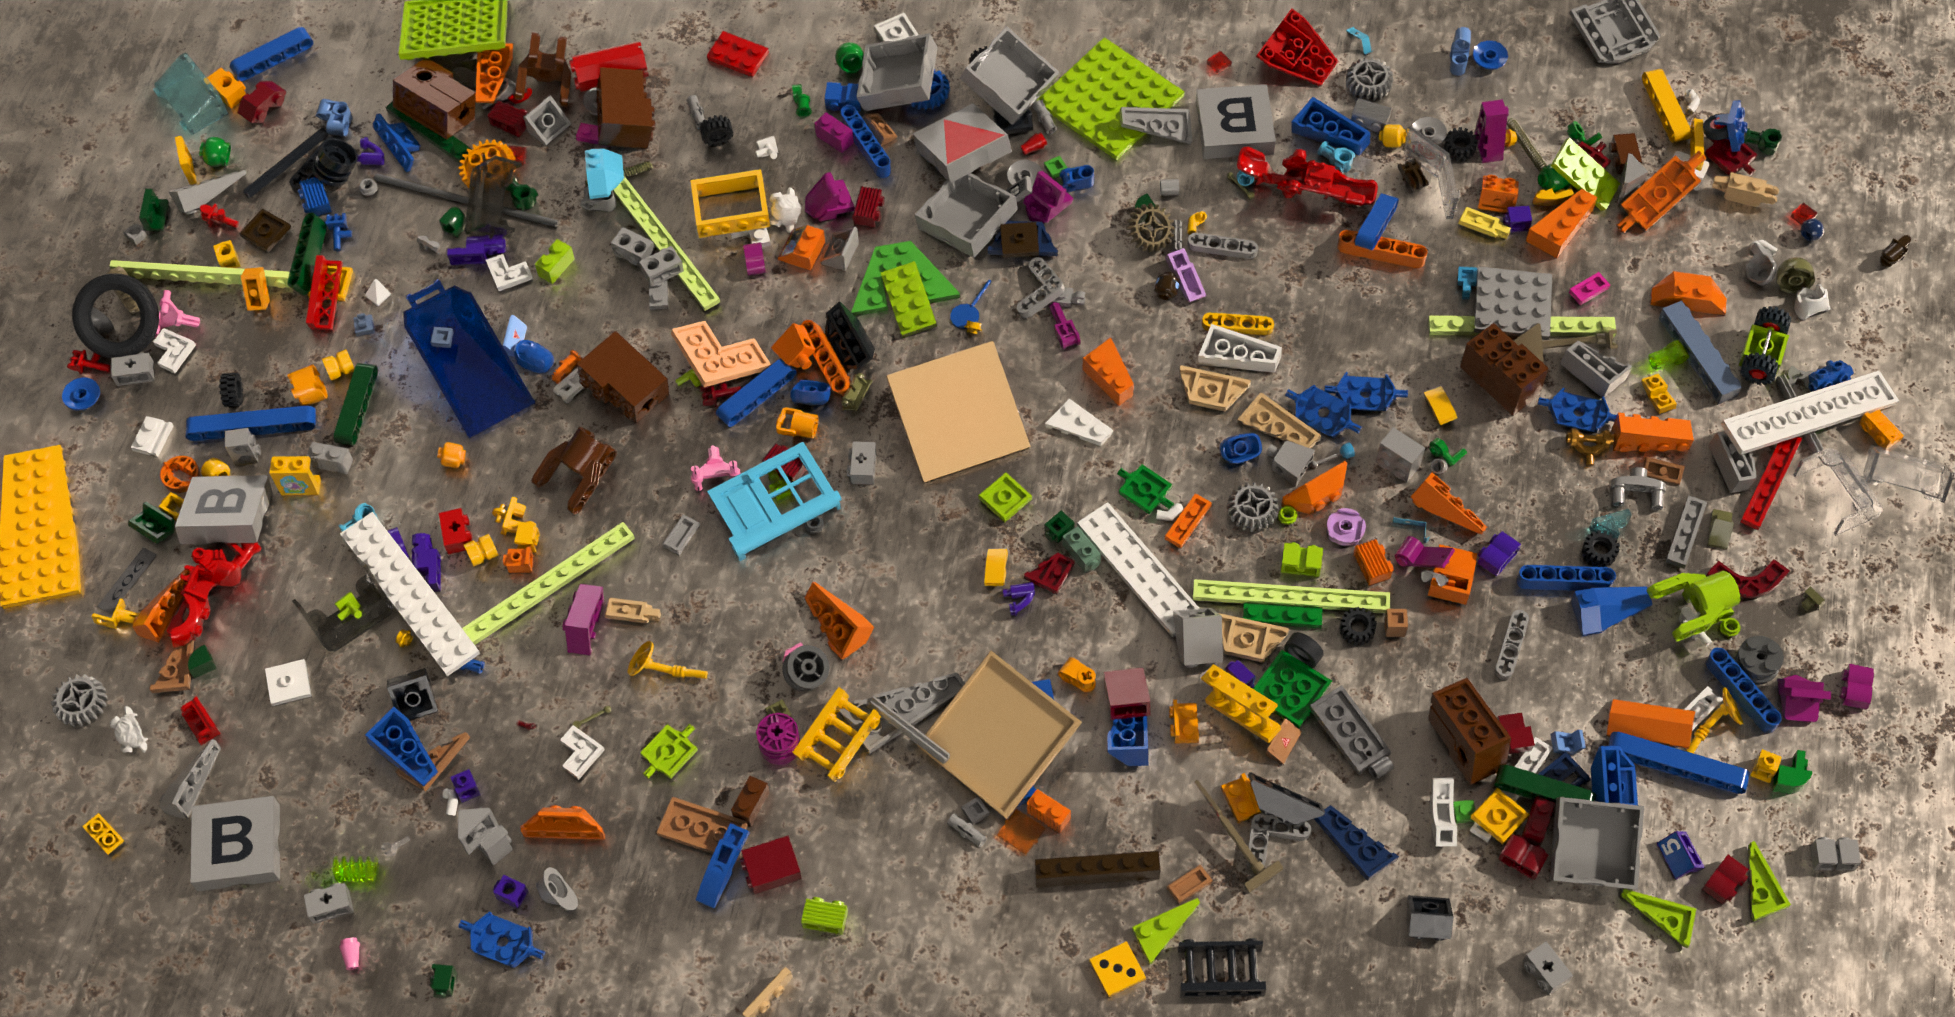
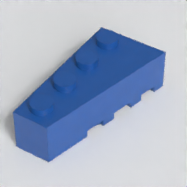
[1291,97,1371,156]

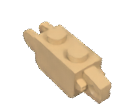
[1712,172,1779,207]

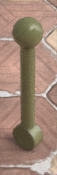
[1227,172,1255,200]
[572,706,611,729]

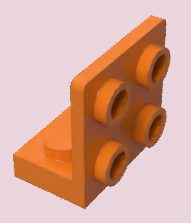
[1478,175,1519,213]

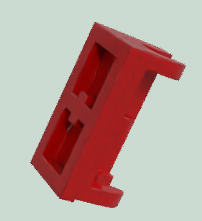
[180,696,221,745]

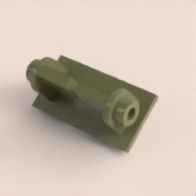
[842,373,872,410]

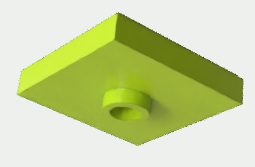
[978,472,1032,523]

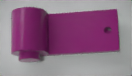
[1394,536,1455,568]

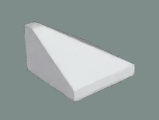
[365,279,391,306]

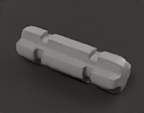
[1172,220,1182,252]

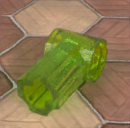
[1648,340,1689,370]

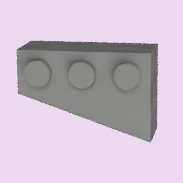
[1560,341,1633,397]

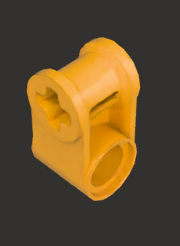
[1058,657,1096,692]

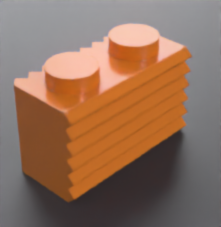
[1353,539,1394,586]
[1027,789,1071,834]

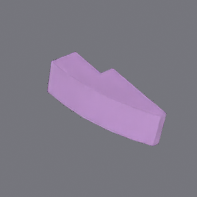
[1165,248,1207,303]

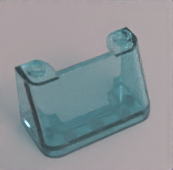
[153,52,228,135]

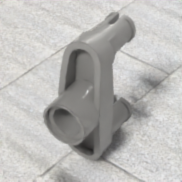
[1611,467,1665,510]

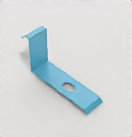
[1347,27,1373,55]
[1392,517,1430,543]

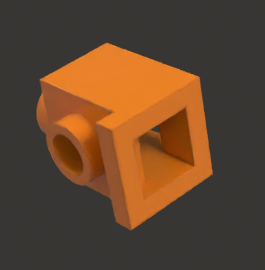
[503,547,533,573]

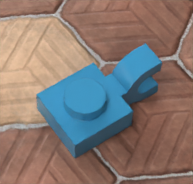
[1457,267,1477,300]

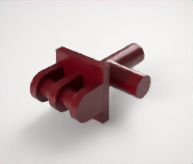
[700,382,741,407]

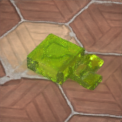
[767,470,794,504]

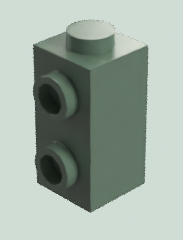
[1062,526,1101,573]

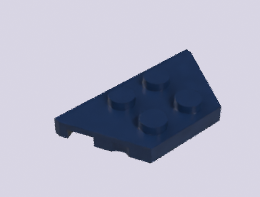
[988,221,1058,256]

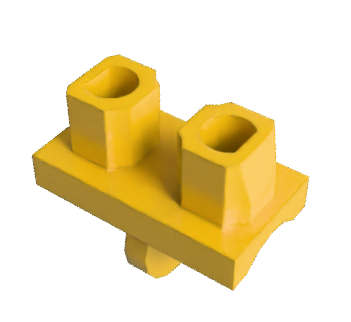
[492,497,526,536]

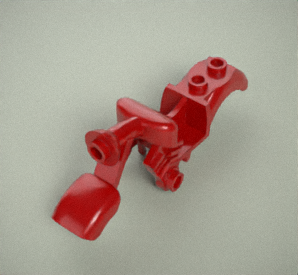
[1237,146,1378,206]
[167,542,262,648]

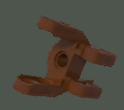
[515,32,572,107]
[531,427,617,515]

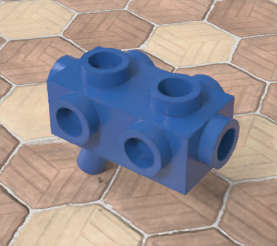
[1808,360,1854,392]

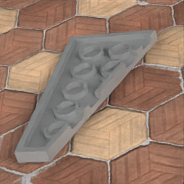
[839,672,965,754]

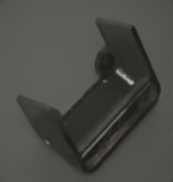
[465,156,522,237]
[292,557,393,652]

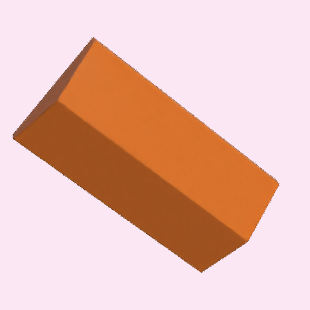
[1607,699,1695,749]

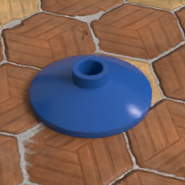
[1473,40,1508,70]
[62,377,100,410]

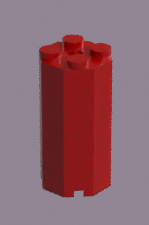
[569,41,649,92]

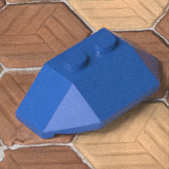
[1591,746,1638,805]

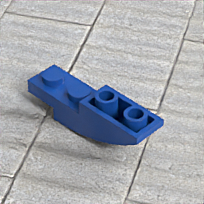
[696,823,750,909]

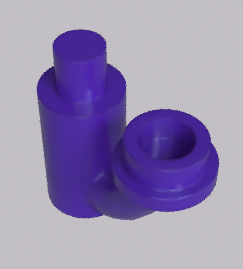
[357,137,385,165]
[1003,582,1035,617]

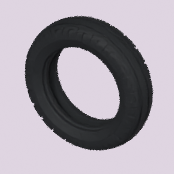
[72,273,159,358]

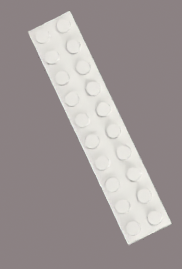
[1721,371,1899,455]
[340,512,480,676]

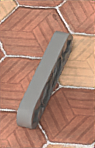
[1187,233,1258,259]
[1494,610,1529,681]

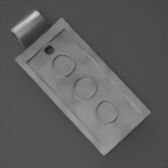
[1309,685,1394,780]

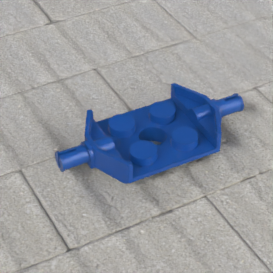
[1324,372,1408,411]
[1285,385,1362,438]
[1537,388,1617,433]
[458,911,545,968]

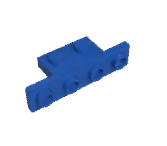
[373,113,421,172]

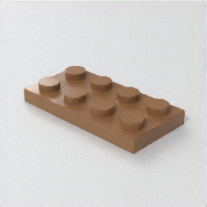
[657,797,748,854]

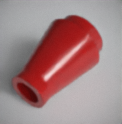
[1020,132,1048,155]

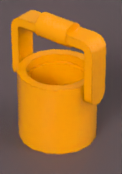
[776,407,819,439]

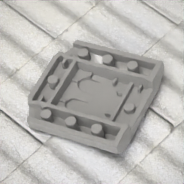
[1569,0,1661,64]

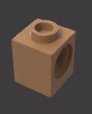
[1384,609,1408,637]

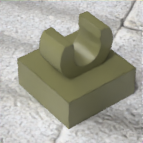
[1801,586,1825,611]
[765,699,792,718]

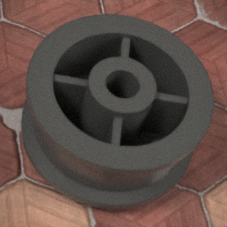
[1735,636,1784,684]
[782,645,830,692]

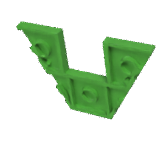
[851,241,960,316]

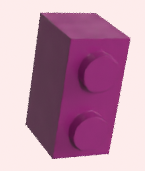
[814,112,854,154]

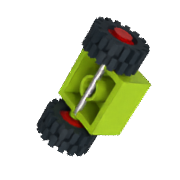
[1738,306,1791,385]

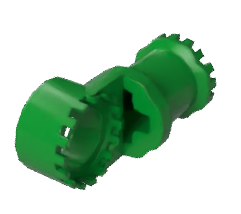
[792,84,812,118]

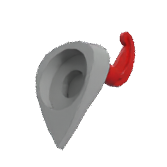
[482,77,532,109]

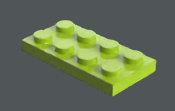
[1550,138,1621,211]
[881,261,937,338]

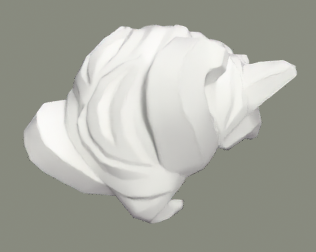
[769,187,801,233]
[110,706,148,753]

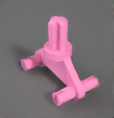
[154,290,200,338]
[691,445,741,491]

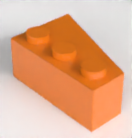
[1082,338,1134,406]

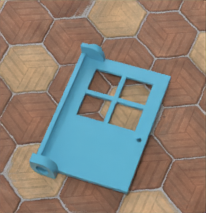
[707,442,842,561]

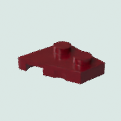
[1024,553,1075,594]

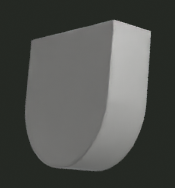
[123,224,146,246]

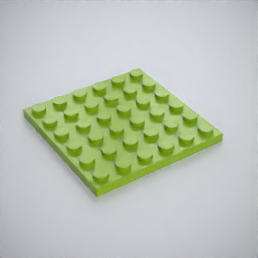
[399,0,508,60]
[1036,37,1185,161]

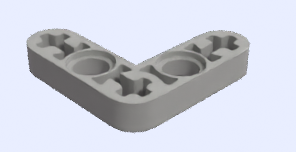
[1017,257,1065,318]
[1246,814,1311,872]

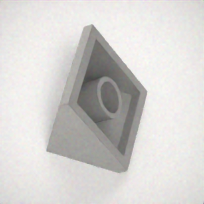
[524,95,572,145]
[1617,154,1648,204]
[819,226,859,271]
[458,808,499,855]

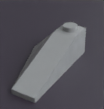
[169,170,246,215]
[159,739,221,820]

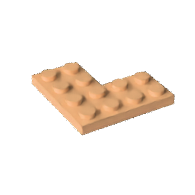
[671,321,771,387]

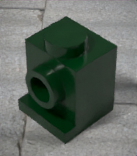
[1044,510,1075,543]
[430,964,457,998]

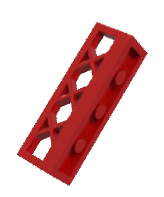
[306,255,343,331]

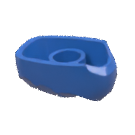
[513,340,554,373]
[790,380,831,406]
[1219,433,1262,463]

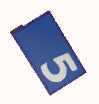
[1657,831,1705,880]

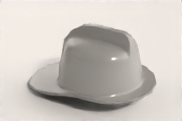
[536,867,578,911]

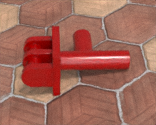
[200,203,239,228]
[67,350,111,374]

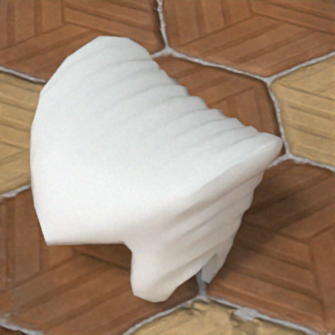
[1794,284,1831,320]

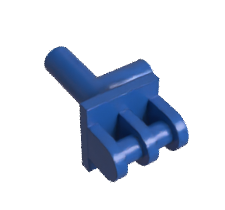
[325,213,352,251]

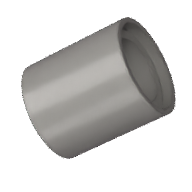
[1160,179,1179,196]

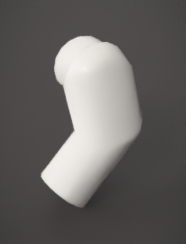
[1156,503,1184,522]

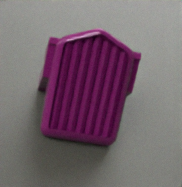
[1023,171,1073,224]
[805,172,855,222]
[1777,675,1831,722]

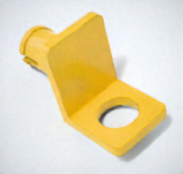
[92,598,140,629]

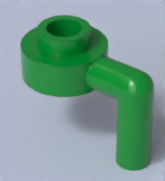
[1567,121,1602,146]
[1429,438,1467,466]

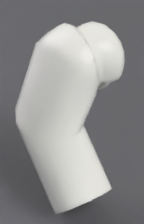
[1685,89,1700,115]
[1749,240,1778,256]
[443,788,458,816]

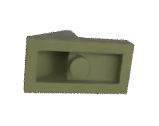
[1707,509,1734,550]

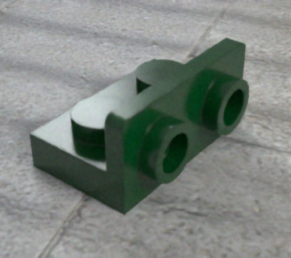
[139,189,169,231]

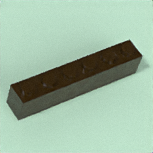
[1035,851,1161,888]

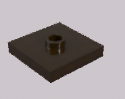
[239,208,291,253]
[1000,222,1039,258]

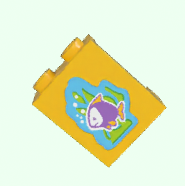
[269,456,321,495]

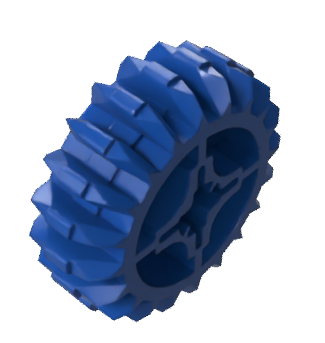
[909,68,950,111]

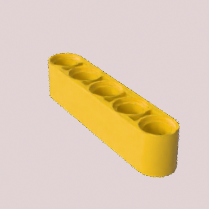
[1642,69,1691,143]

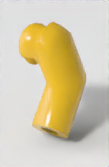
[1187,211,1207,235]

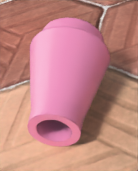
[339,938,360,970]

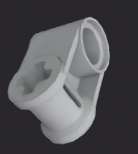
[580,187,617,212]

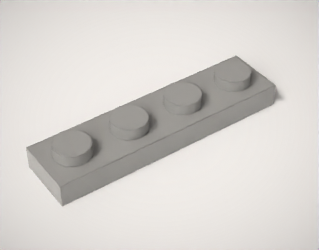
[1666,496,1707,569]

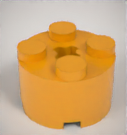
[287,365,328,406]

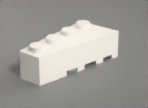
[1198,324,1282,373]

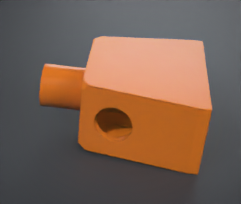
[771,323,815,370]

